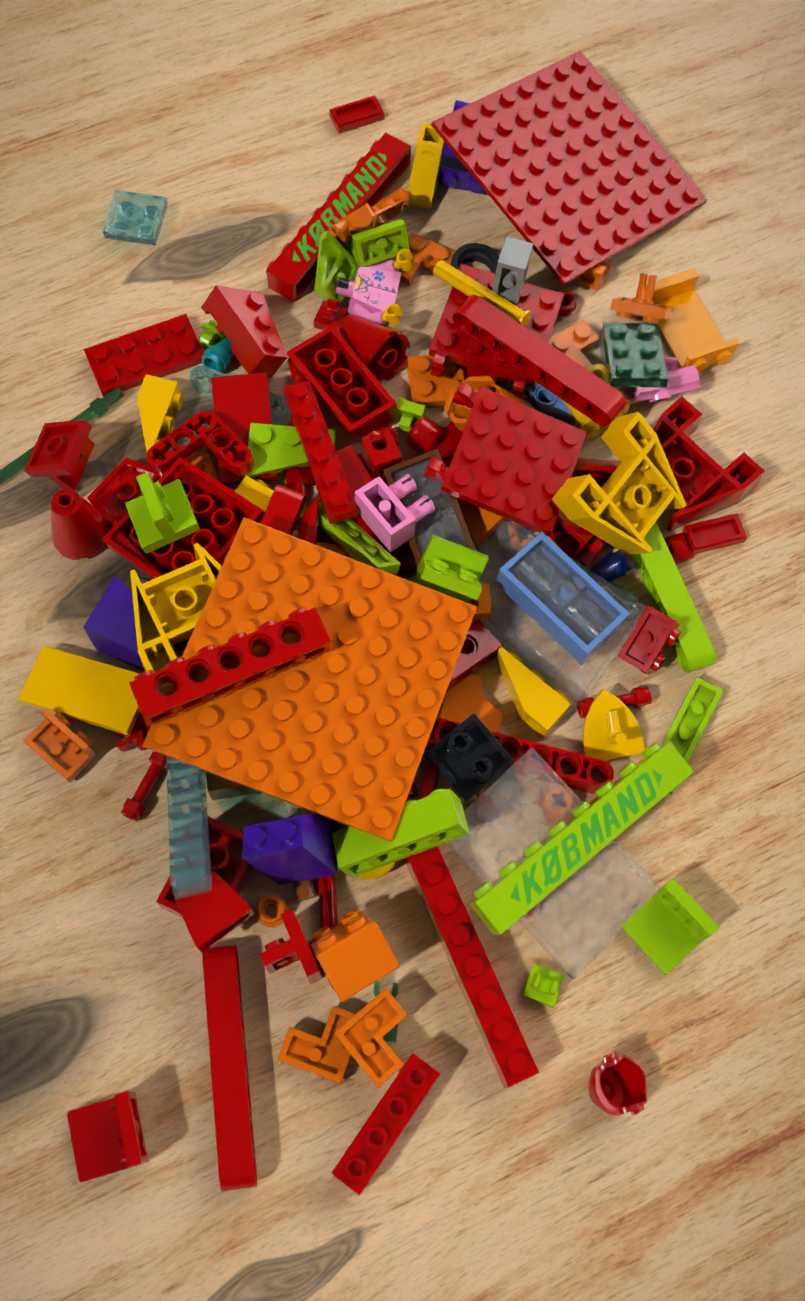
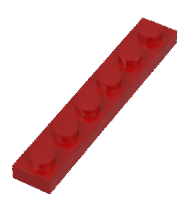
[282,380,358,524]

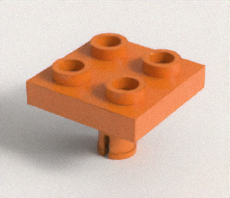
[610,273,672,324]

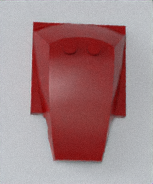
[87,457,265,579]

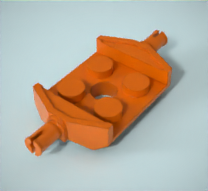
[329,187,409,242]

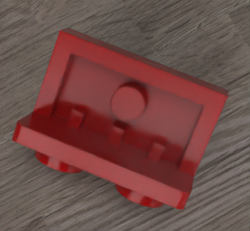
[618,605,681,675]

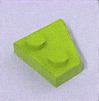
[315,231,359,305]

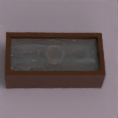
[383,449,476,566]

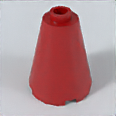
[337,314,410,383]
[51,489,110,560]

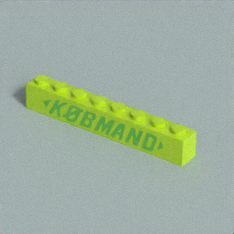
[469,741,694,935]

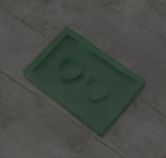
[602,322,668,388]

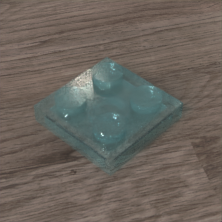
[103,190,168,246]

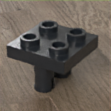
[426,713,515,802]

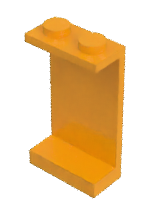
[646,268,739,373]

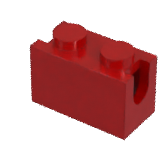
[362,428,402,486]

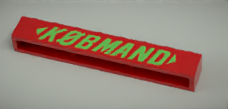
[266,132,411,302]
[404,846,539,1089]

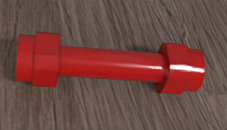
[577,686,652,719]
[121,751,171,822]

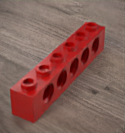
[129,607,331,727]

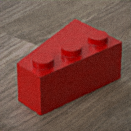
[201,285,288,378]

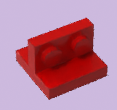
[24,420,95,491]
[260,909,322,984]

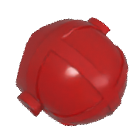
[588,1051,648,1116]

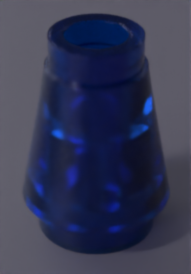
[586,549,631,585]

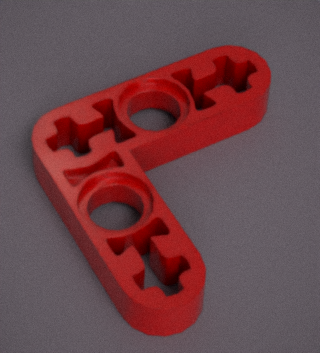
[146,411,255,475]

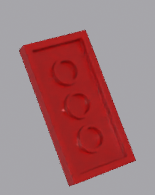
[84,314,204,398]

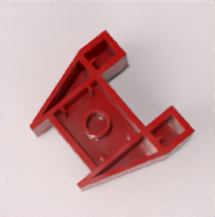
[653,396,765,531]

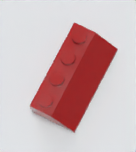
[287,325,397,435]

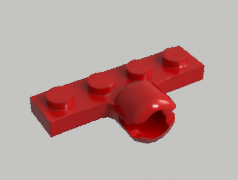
[405,416,462,468]

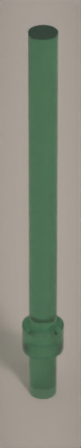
[0,387,124,484]

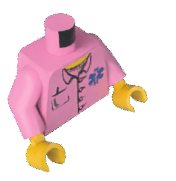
[336,249,413,327]

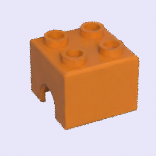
[308,909,400,1002]

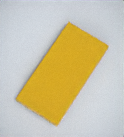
[18,645,141,736]

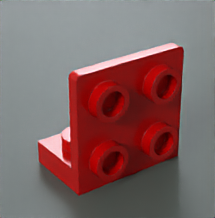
[67,1091,149,1182]

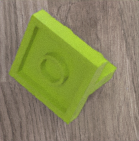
[125,472,201,554]
[412,534,489,603]

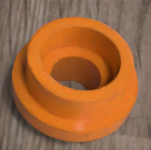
[255,894,288,928]

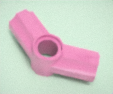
[620,365,700,404]

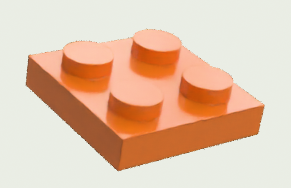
[407,355,464,408]

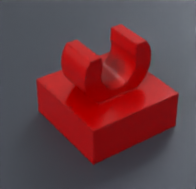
[313,298,348,330]

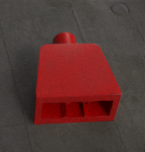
[175,865,254,952]

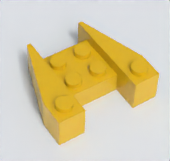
[552,412,686,555]
[130,543,222,688]

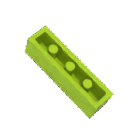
[332,788,470,877]

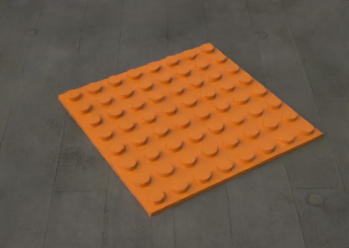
[142,518,477,842]

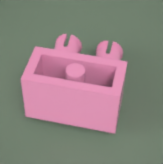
[355,474,435,552]

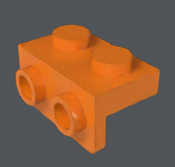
[23,709,96,783]

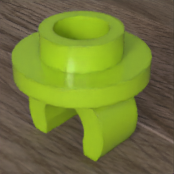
[199,320,226,348]

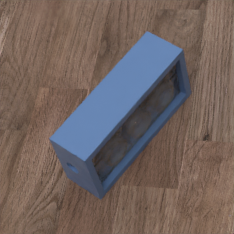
[496,532,630,666]

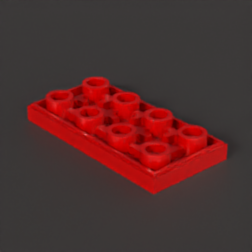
[211,372,278,486]

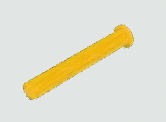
[433,261,531,327]

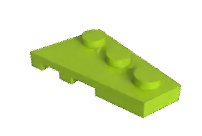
[245,423,336,479]

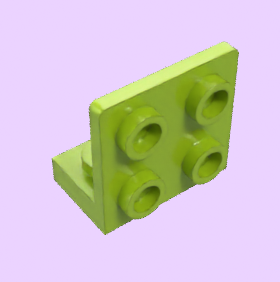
[344,219,410,267]
[621,878,720,975]

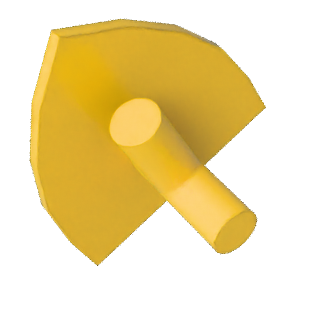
[583,689,645,761]

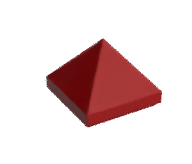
[664,532,694,564]

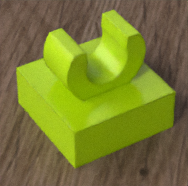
[396,398,426,432]
[522,964,564,1008]

